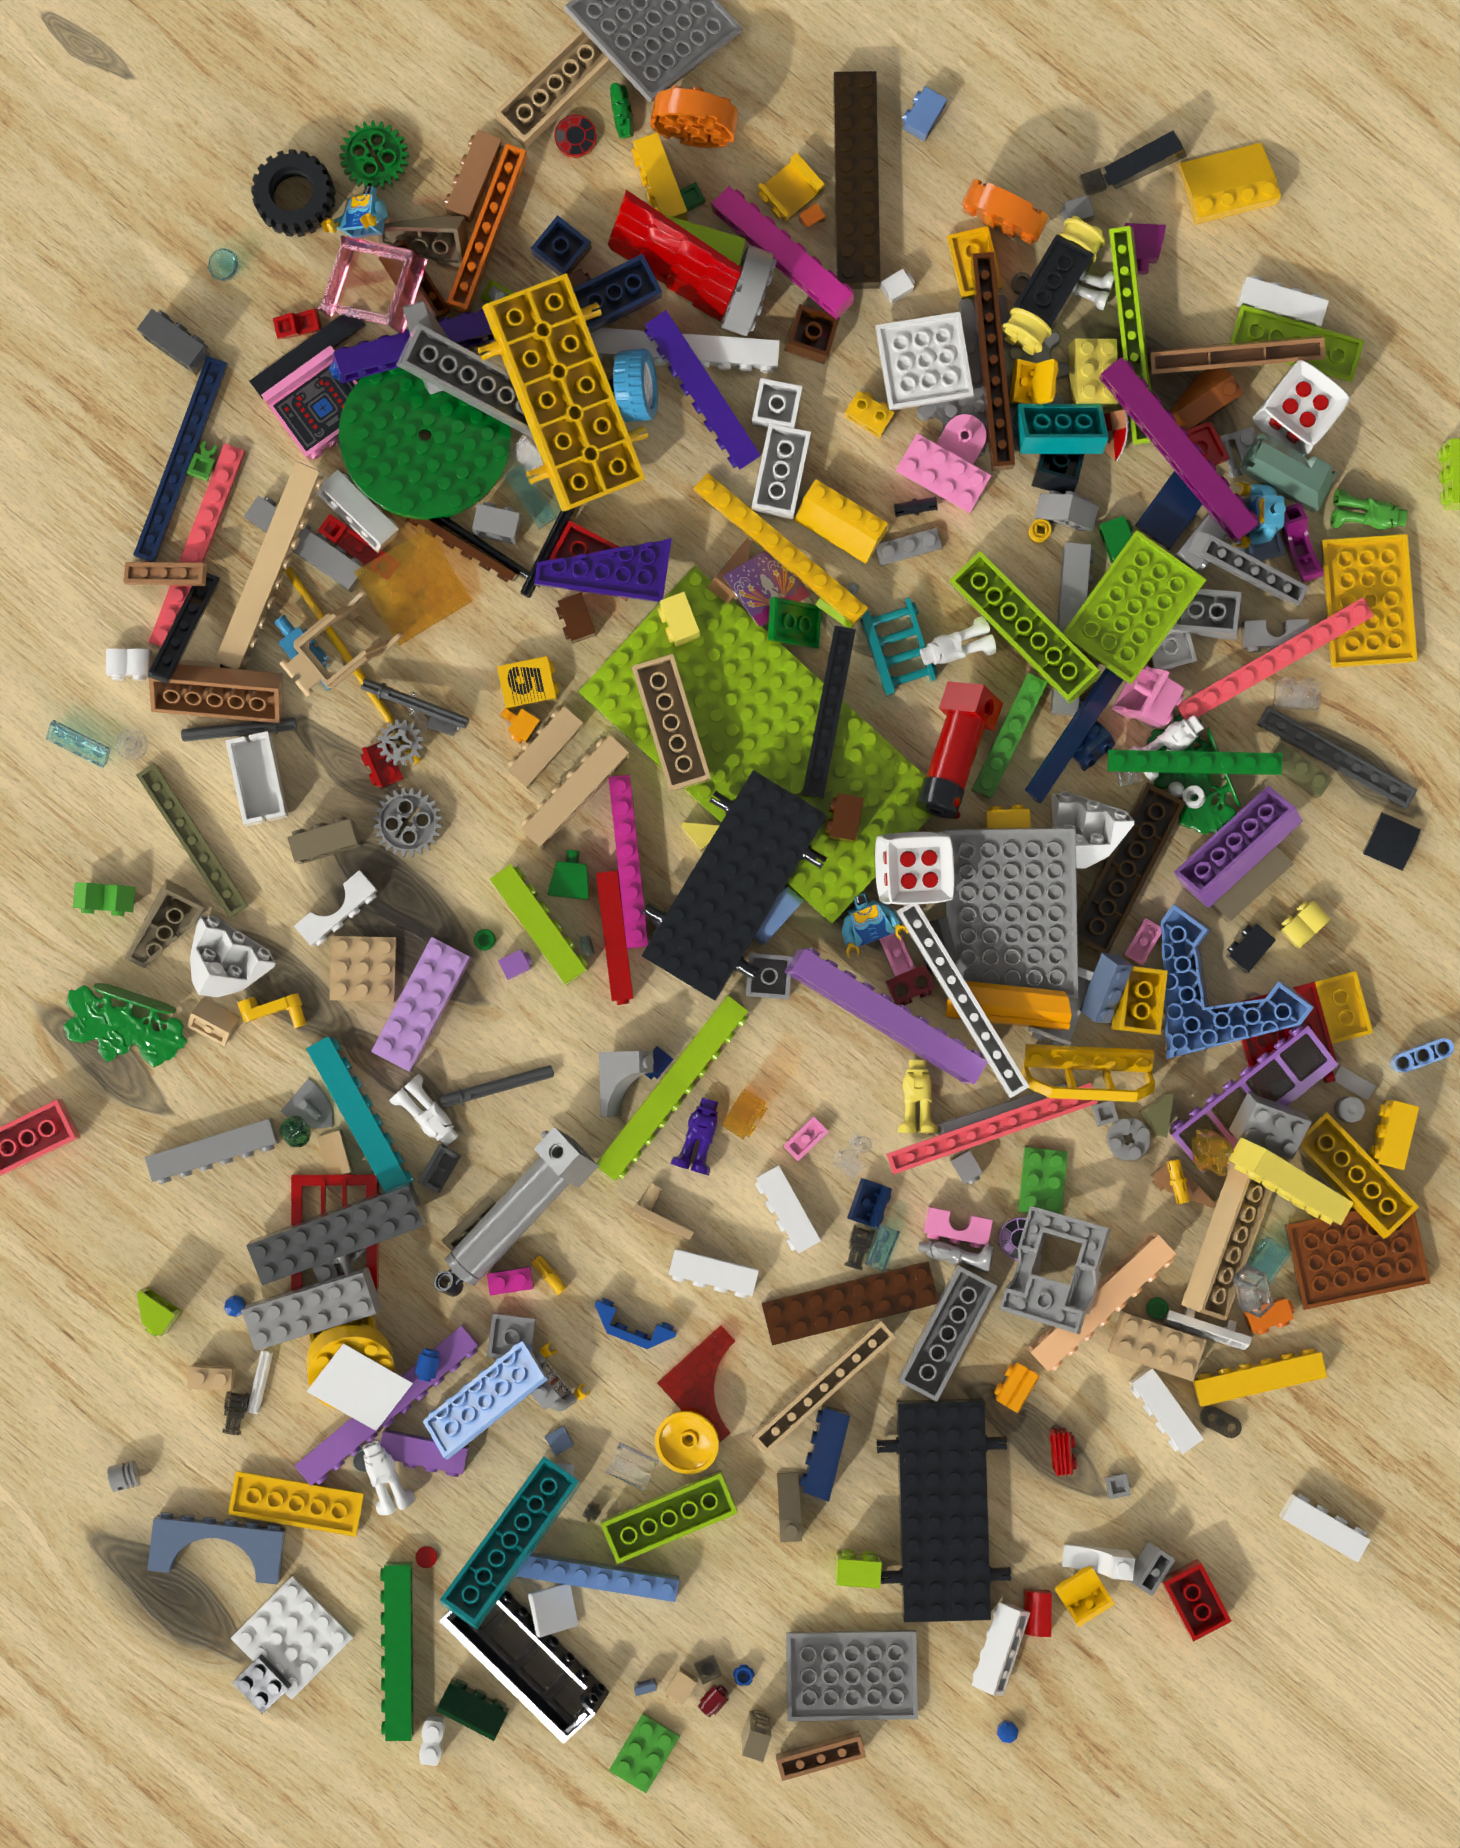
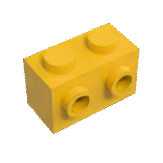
[844,391,894,438]

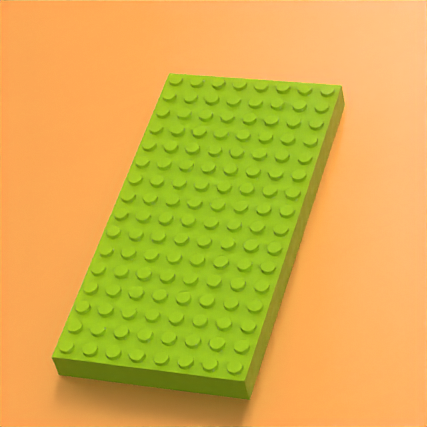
[578,565,932,925]

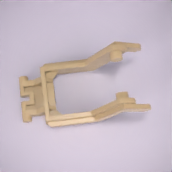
[279,589,404,697]

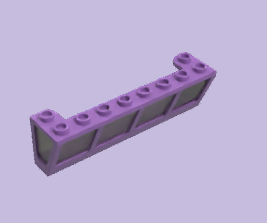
[1169,1024,1338,1173]

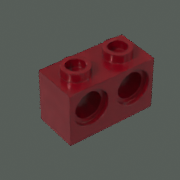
[885,964,935,1006]

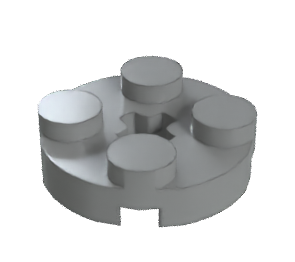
[1106,1117,1150,1161]

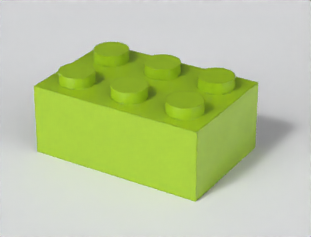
[1438,438,1460,510]

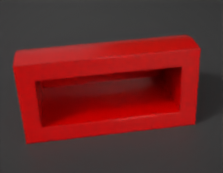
[1023,1589,1052,1637]

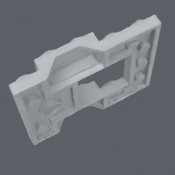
[999,1206,1111,1334]

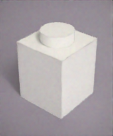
[880,269,915,305]

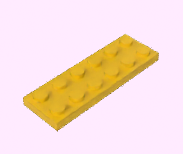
[228,1470,364,1537]

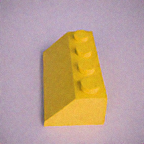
[794,479,889,564]

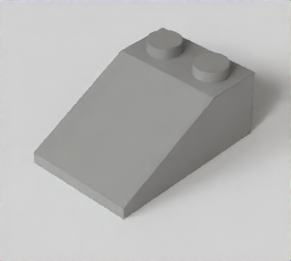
[1172,589,1243,640]

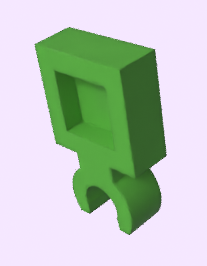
[187,441,217,482]

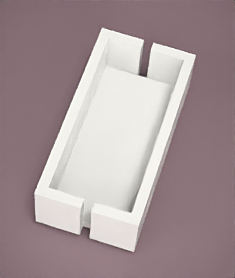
[225,731,289,826]

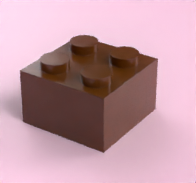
[784,304,840,364]
[825,793,864,844]

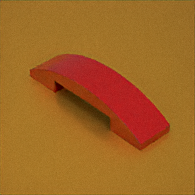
[318,514,400,581]

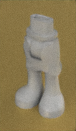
[918,1240,994,1273]

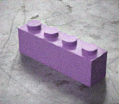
[380,1429,470,1477]

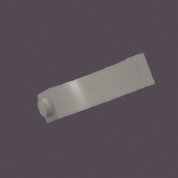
[599,1051,654,1117]

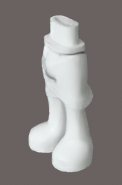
[1074,271,1115,311]
[920,616,996,665]
[1129,715,1204,782]
[389,1074,459,1147]
[363,1441,416,1515]

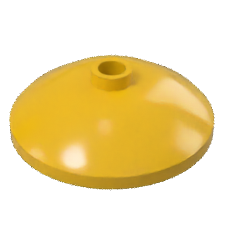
[655,1411,719,1474]

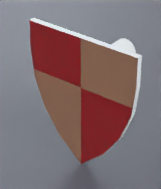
[1104,409,1131,462]

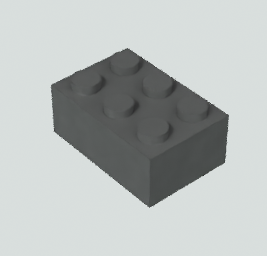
[137,309,211,375]

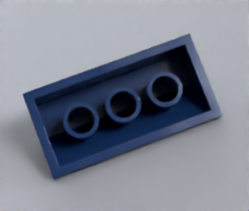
[800,1405,850,1502]

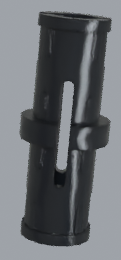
[894,496,938,517]

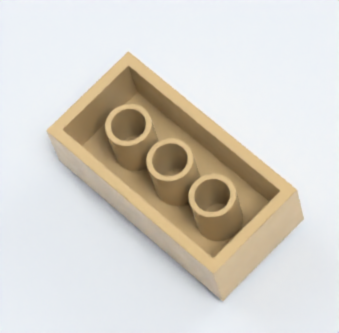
[1108,1310,1207,1382]

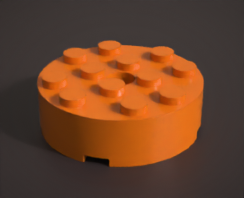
[650,86,739,148]
[961,179,1050,245]

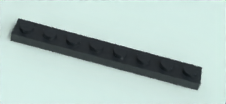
[802,625,856,799]

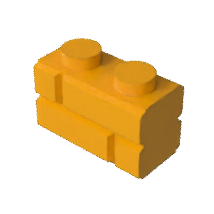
[993,1361,1040,1413]

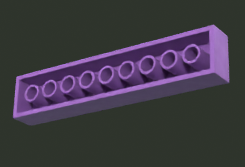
[784,947,988,1084]

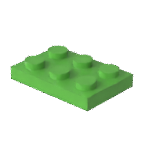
[1018,1147,1068,1215]
[609,1713,680,1793]

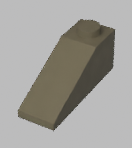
[777,1472,802,1542]

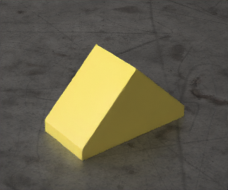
[682,822,719,851]

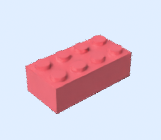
[0,1099,81,1176]

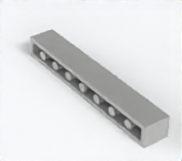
[1050,542,1094,717]

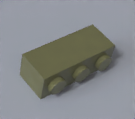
[1270,741,1333,798]

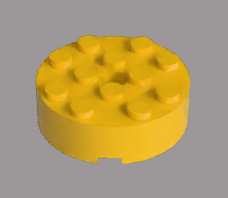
[306,1323,395,1410]

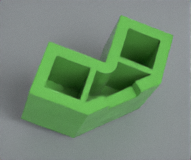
[73,882,135,916]

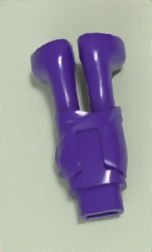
[670,1097,718,1176]

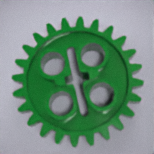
[339,120,409,190]

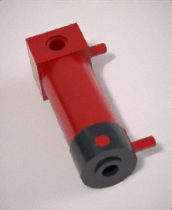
[916,681,1003,819]

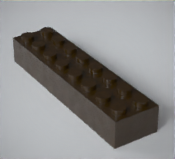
[1077,782,1186,954]

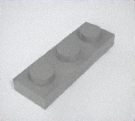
[876,528,942,567]

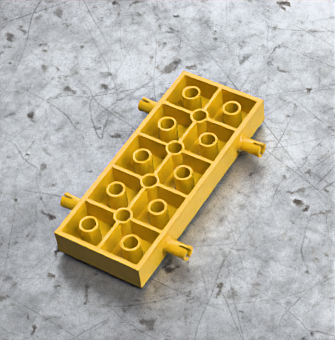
[478,273,648,511]

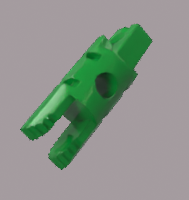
[610,82,634,139]

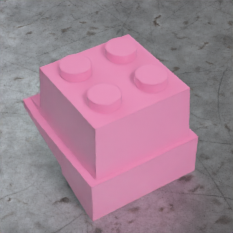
[1111,666,1184,728]

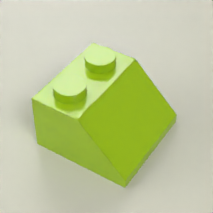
[137,1287,182,1337]

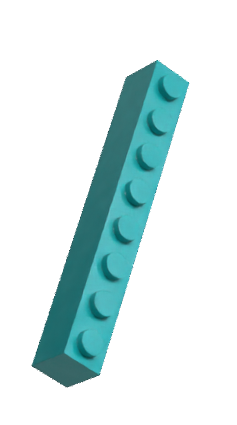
[306,1036,415,1191]

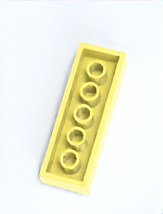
[1228,1138,1353,1225]

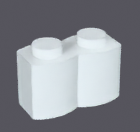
[106,649,152,681]
[419,1715,446,1766]

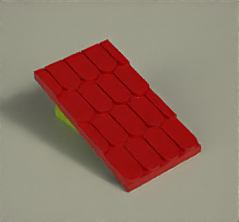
[607,190,745,322]

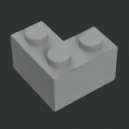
[1035,491,1099,531]

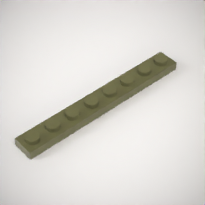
[136,763,249,918]

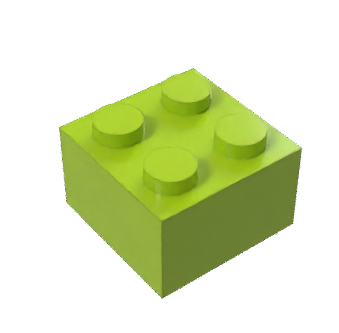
[835,1549,882,1589]

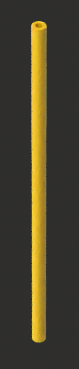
[284,566,422,765]

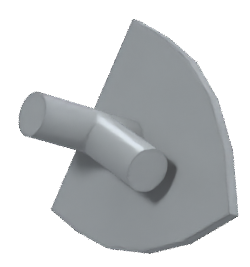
[281,1078,333,1129]

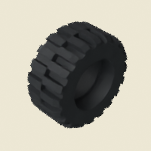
[251,149,336,237]

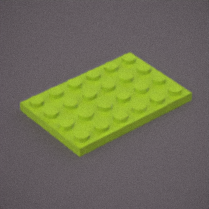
[1063,530,1206,685]

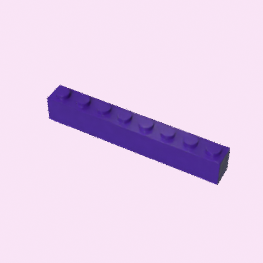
[333,308,495,383]
[644,310,761,470]

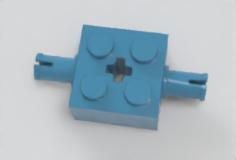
[274,615,332,691]

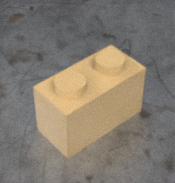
[187,1364,236,1391]

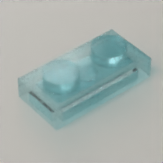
[865,1224,900,1271]

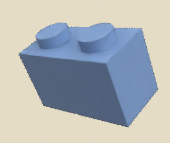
[902,86,947,142]

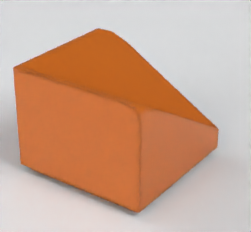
[799,203,825,227]

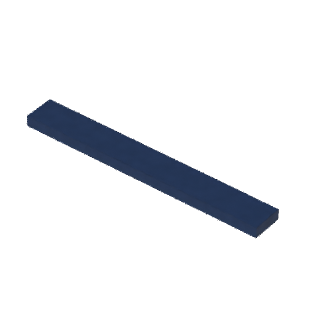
[1025,668,1123,803]

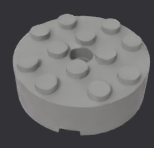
[721,245,777,336]

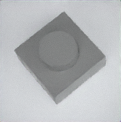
[1091,1101,1119,1126]
[1105,1473,1131,1499]

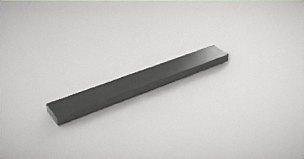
[1257,706,1417,809]

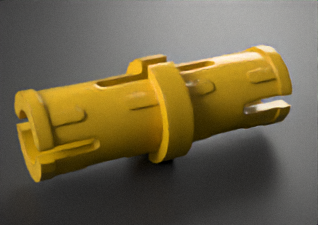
[1166,1159,1190,1204]

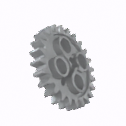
[373,788,443,857]

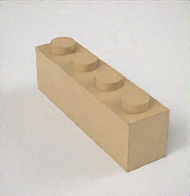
[508,706,584,789]

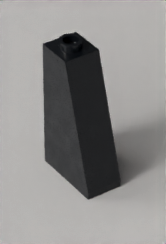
[1103,130,1187,189]

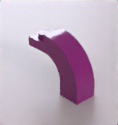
[1281,502,1323,582]

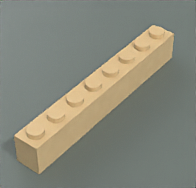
[752,1319,896,1454]

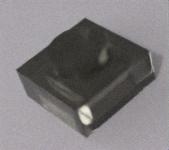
[1079,168,1107,196]
[694,1654,723,1684]

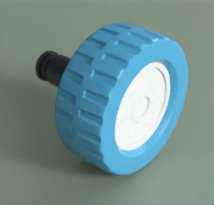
[608,349,658,422]

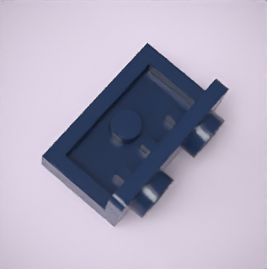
[1072,720,1115,771]
[847,1178,892,1229]

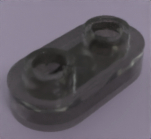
[1200,1406,1242,1438]

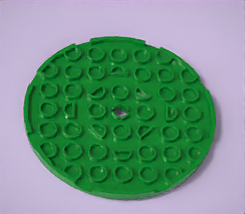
[339,367,511,520]

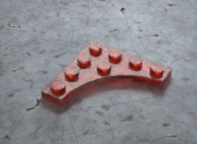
[657,1325,735,1443]

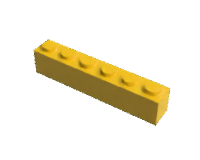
[1193,1348,1327,1407]

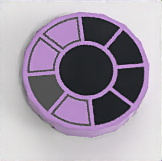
[999,1217,1026,1260]

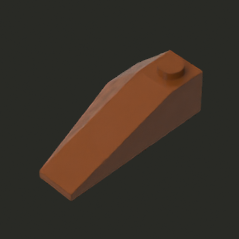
[1170,368,1244,430]

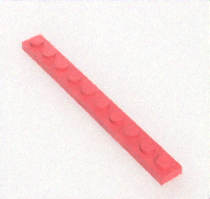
[149,443,245,647]
[1175,598,1374,720]
[886,1083,1098,1175]

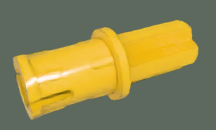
[532,1255,568,1295]

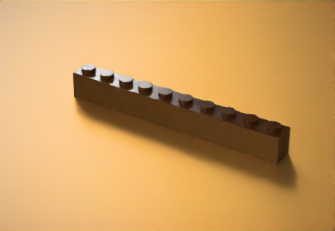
[970,252,1015,471]

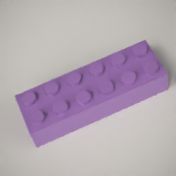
[1174,786,1303,908]

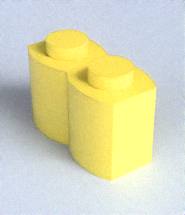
[1280,900,1331,949]

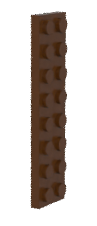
[762,1261,939,1346]

